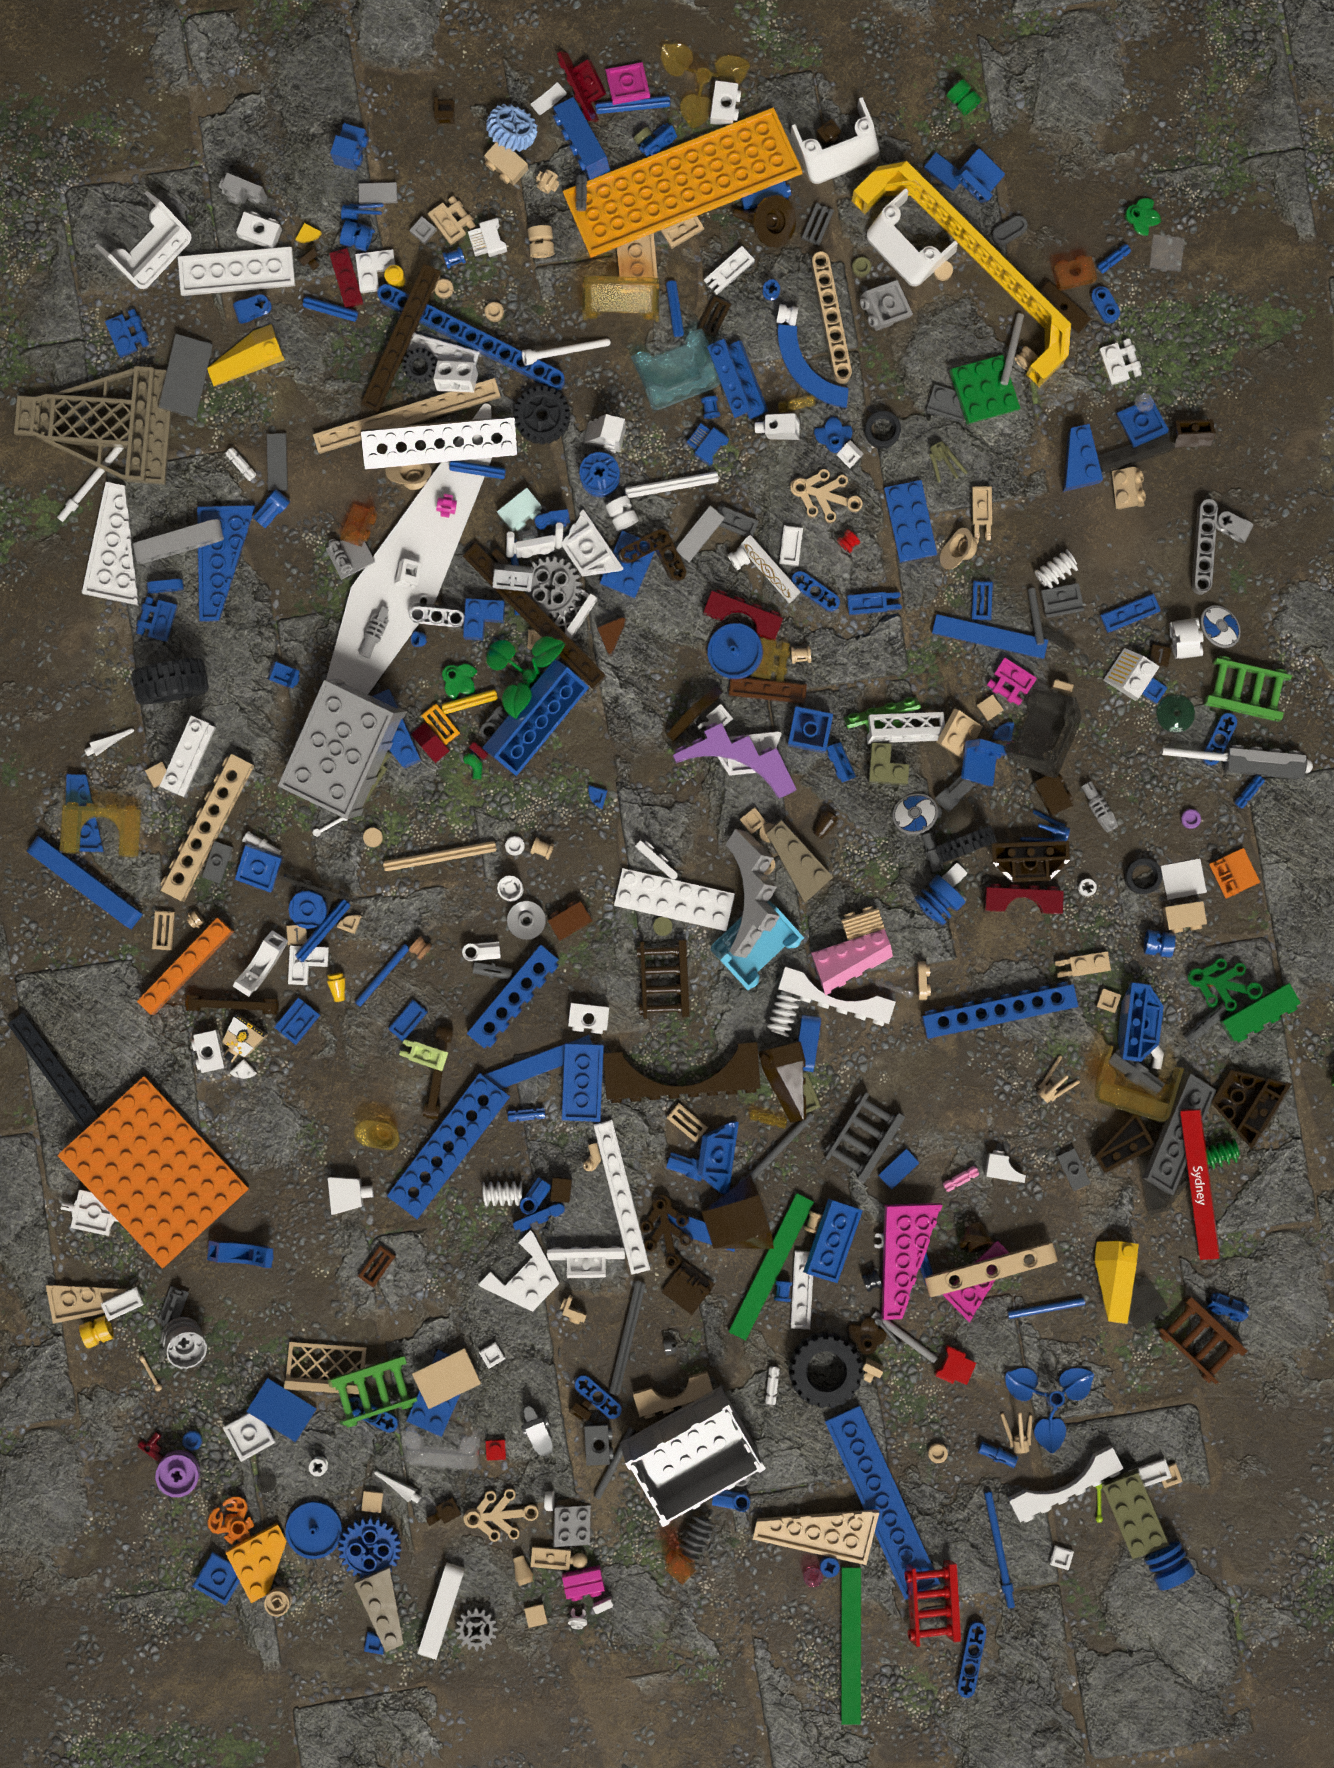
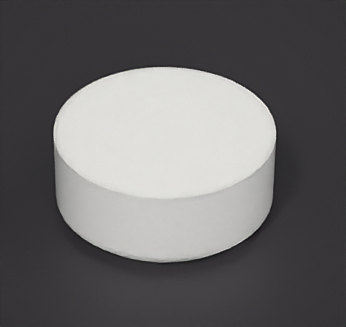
[505,836,525,856]
[544,1491,555,1511]

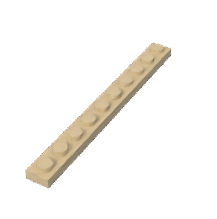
[313,378,501,454]

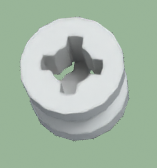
[728,547,750,571]

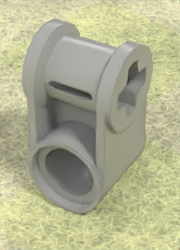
[1216,511,1253,543]

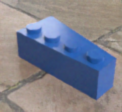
[553,97,611,180]

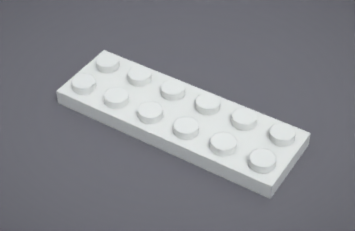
[178,247,295,296]
[614,868,735,931]

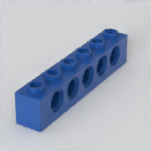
[467,945,559,1049]

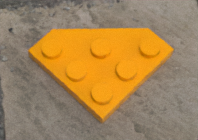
[225,1523,286,1603]

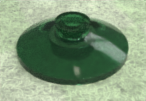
[1156,695,1195,733]

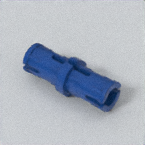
[978,1441,1018,1468]

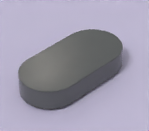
[992,216,1028,246]

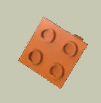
[1209,848,1260,899]

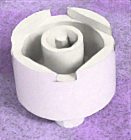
[1170,618,1203,659]

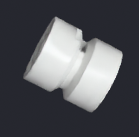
[605,496,639,531]
[497,876,524,902]

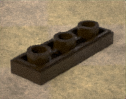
[1039,281,1091,334]

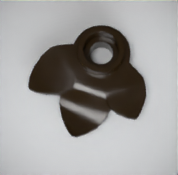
[849,1316,887,1355]

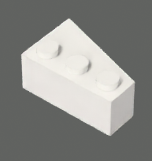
[583,414,626,454]

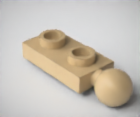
[531,1546,587,1570]

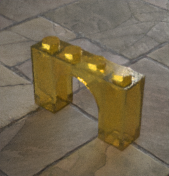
[60,802,141,858]

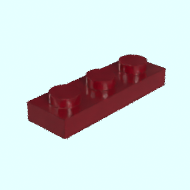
[329,248,364,308]

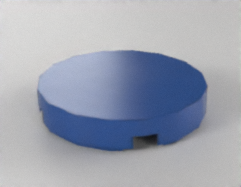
[288,890,328,929]

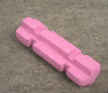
[943,1166,979,1192]

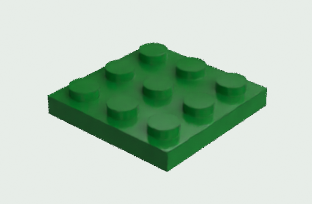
[949,355,1021,425]

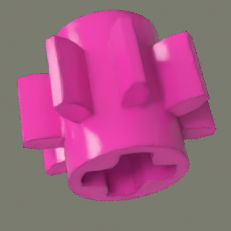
[436,494,457,518]

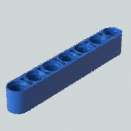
[26,836,143,930]

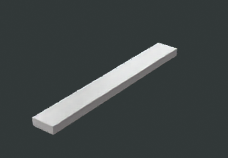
[594,1120,650,1275]

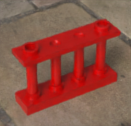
[904,1560,961,1647]

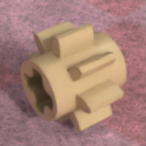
[536,169,559,194]

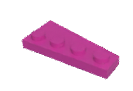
[942,1241,1009,1323]

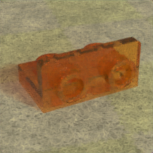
[340,504,377,547]

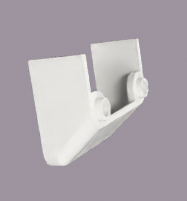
[790,97,880,184]
[867,188,958,286]
[95,191,191,289]

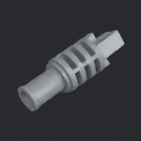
[359,606,389,659]
[1081,781,1118,833]

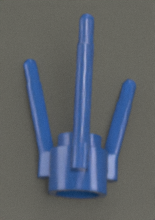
[341,203,384,233]
[1020,810,1070,842]

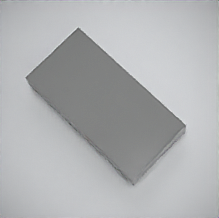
[359,182,398,204]

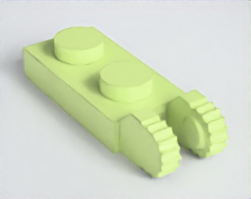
[399,1039,448,1071]

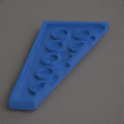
[197,505,255,622]

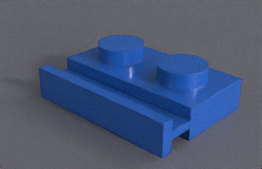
[274,998,321,1045]

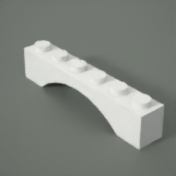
[778,967,896,1026]
[1007,1445,1124,1522]

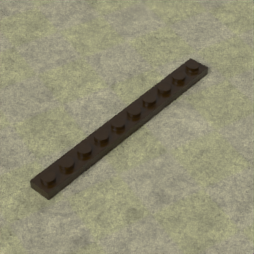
[463,543,607,690]

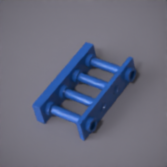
[707,339,769,419]

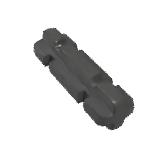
[576,174,587,212]

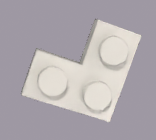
[355,249,395,293]
[288,946,329,985]

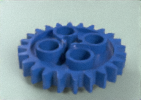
[338,1516,402,1579]

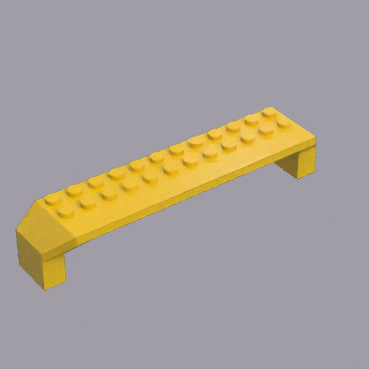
[852,161,1071,387]

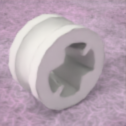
[1078,879,1097,896]

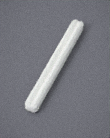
[625,471,719,498]

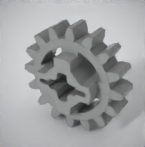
[455,1607,498,1651]

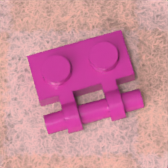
[987,658,1037,706]

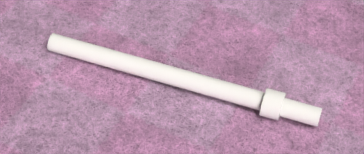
[57,437,128,522]

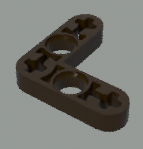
[618,529,687,582]
[666,685,723,742]

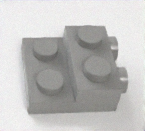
[219,173,268,204]
[860,280,913,331]

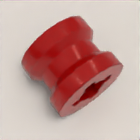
[837,529,861,553]

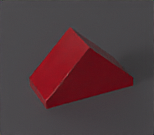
[411,722,450,764]

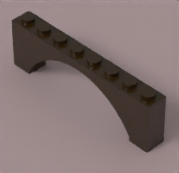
[603,1042,761,1103]

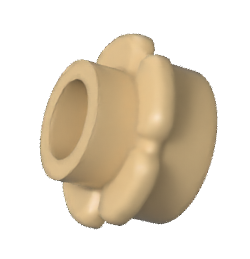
[187,911,204,928]

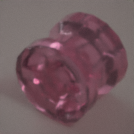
[803,1565,823,1587]

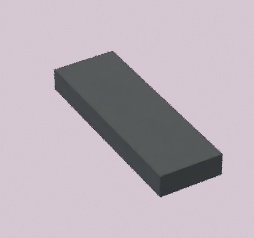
[267,433,288,492]

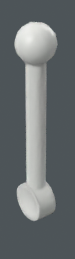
[313,817,348,837]

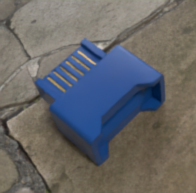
[686,423,729,467]

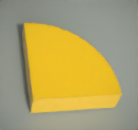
[295,223,322,243]

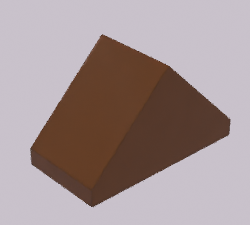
[597,618,626,656]

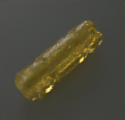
[778,395,815,413]
[749,1110,787,1129]

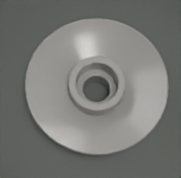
[507,901,546,940]

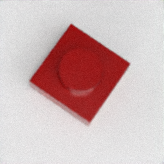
[486,1439,506,1461]

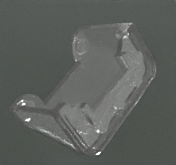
[401,1424,483,1470]

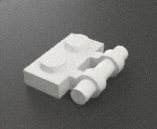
[1099,339,1142,386]

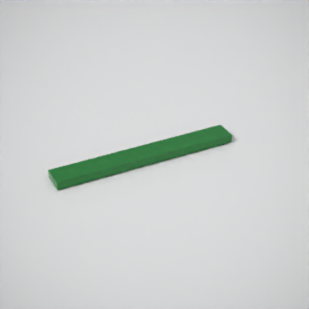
[728,1193,814,1341]
[841,1567,861,1725]

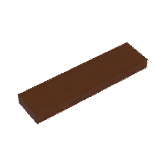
[729,678,807,704]

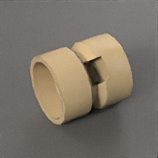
[528,225,554,258]
[264,1586,293,1617]

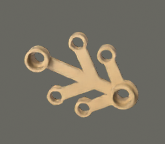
[791,469,862,523]
[464,1488,539,1542]

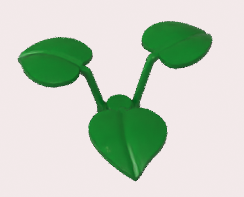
[486,637,565,719]

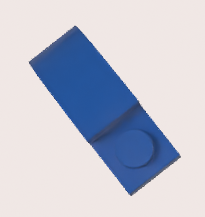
[207,1241,274,1268]

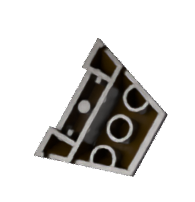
[1211,1070,1292,1149]
[701,1175,774,1249]

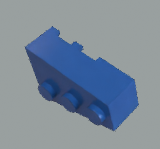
[1063,424,1103,492]

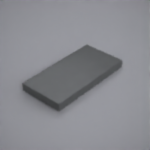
[158,334,213,418]

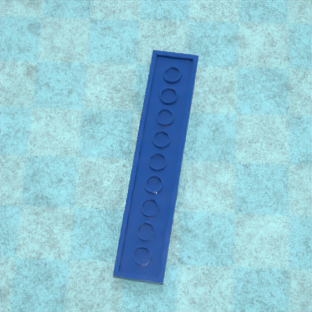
[825,1405,940,1600]

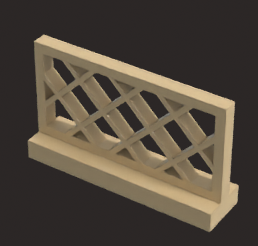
[284,1342,367,1395]

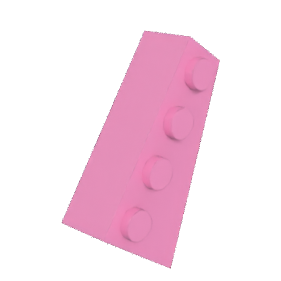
[811,929,893,996]

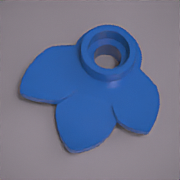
[814,417,852,453]

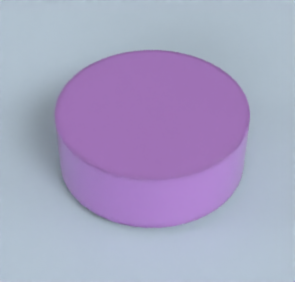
[1181,809,1201,829]

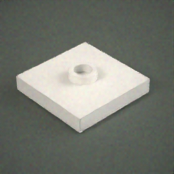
[223,1413,276,1462]

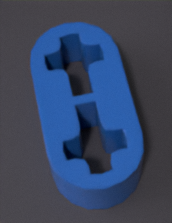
[147,579,184,593]

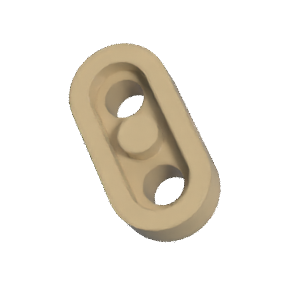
[917,961,931,1000]

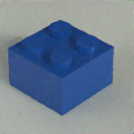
[787,707,833,754]

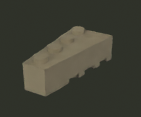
[765,820,833,903]

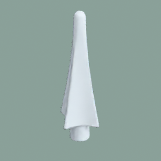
[84,728,134,756]
[374,1470,421,1503]

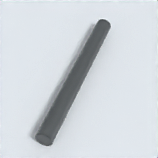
[593,1427,636,1499]

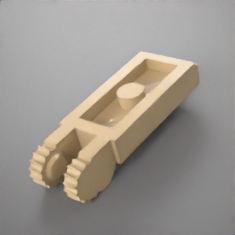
[972,486,992,540]
[1055,952,1111,978]

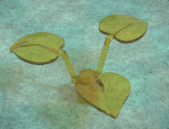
[661,44,750,129]

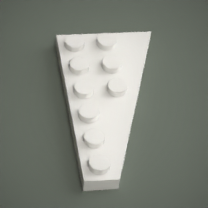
[82,482,139,606]

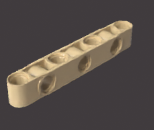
[924,1242,1058,1297]

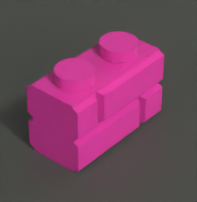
[562,1565,605,1601]

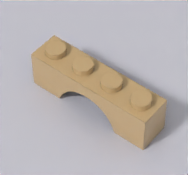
[633,1371,713,1419]

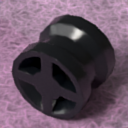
[861,1269,882,1292]

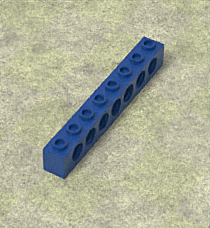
[921,981,1078,1039]

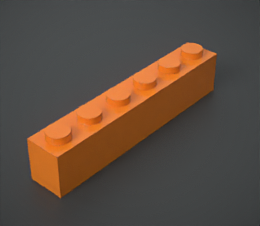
[137,918,234,1015]

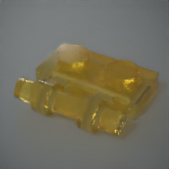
[752,638,790,682]

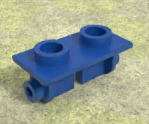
[638,123,677,158]
[1206,1293,1249,1322]

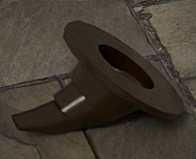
[733,195,796,248]

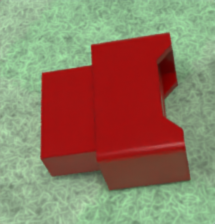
[934,1344,976,1385]

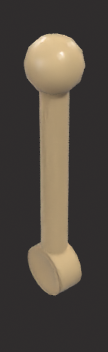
[139,1354,162,1391]

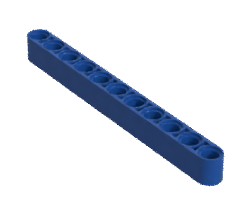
[377,284,565,391]

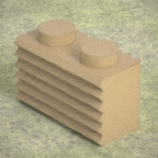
[841,906,885,941]

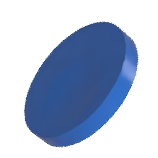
[708,623,763,679]
[286,1501,343,1559]

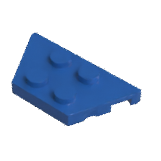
[697,1121,739,1195]

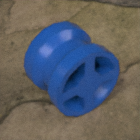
[820,1556,840,1578]

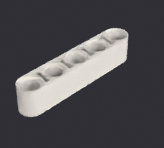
[418,1563,465,1660]

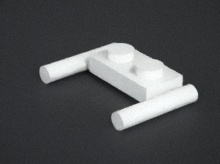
[506,523,563,558]

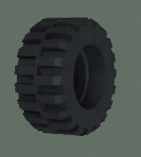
[131,658,209,705]
[788,1331,863,1408]

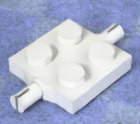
[61,1189,118,1236]

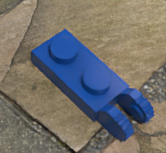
[847,592,902,615]
[513,1203,565,1232]

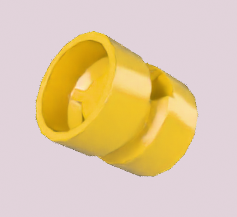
[79,1315,114,1348]

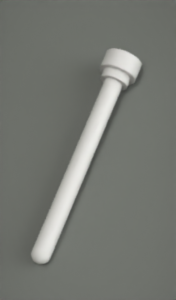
[522,338,611,365]

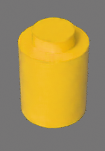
[384,265,406,289]

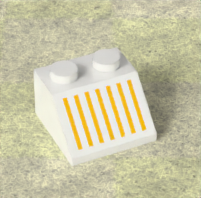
[1104,648,1160,701]

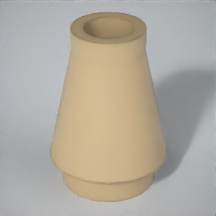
[513,1555,534,1586]

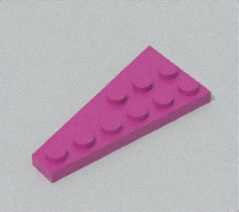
[882,1203,943,1320]

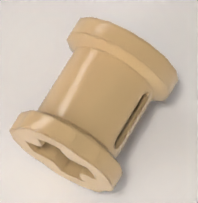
[791,646,811,664]
[530,837,554,860]
[804,1211,823,1234]

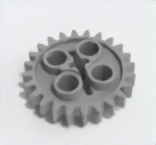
[524,557,583,619]

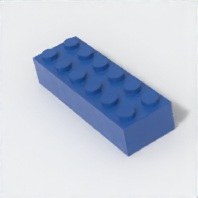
[483,659,589,776]

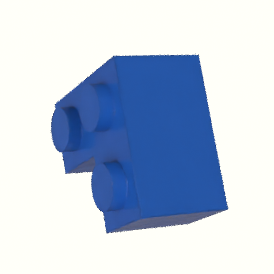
[330,123,369,171]
[463,599,505,641]

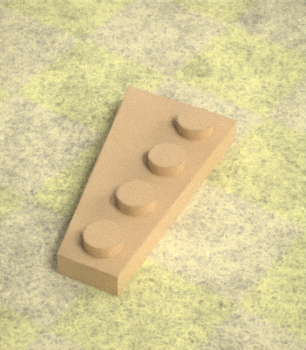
[46,1285,127,1323]

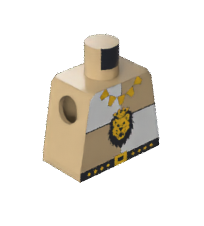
[222,1014,268,1063]

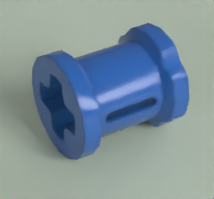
[442,247,466,269]
[763,279,780,301]
[701,396,720,419]
[774,1280,792,1302]

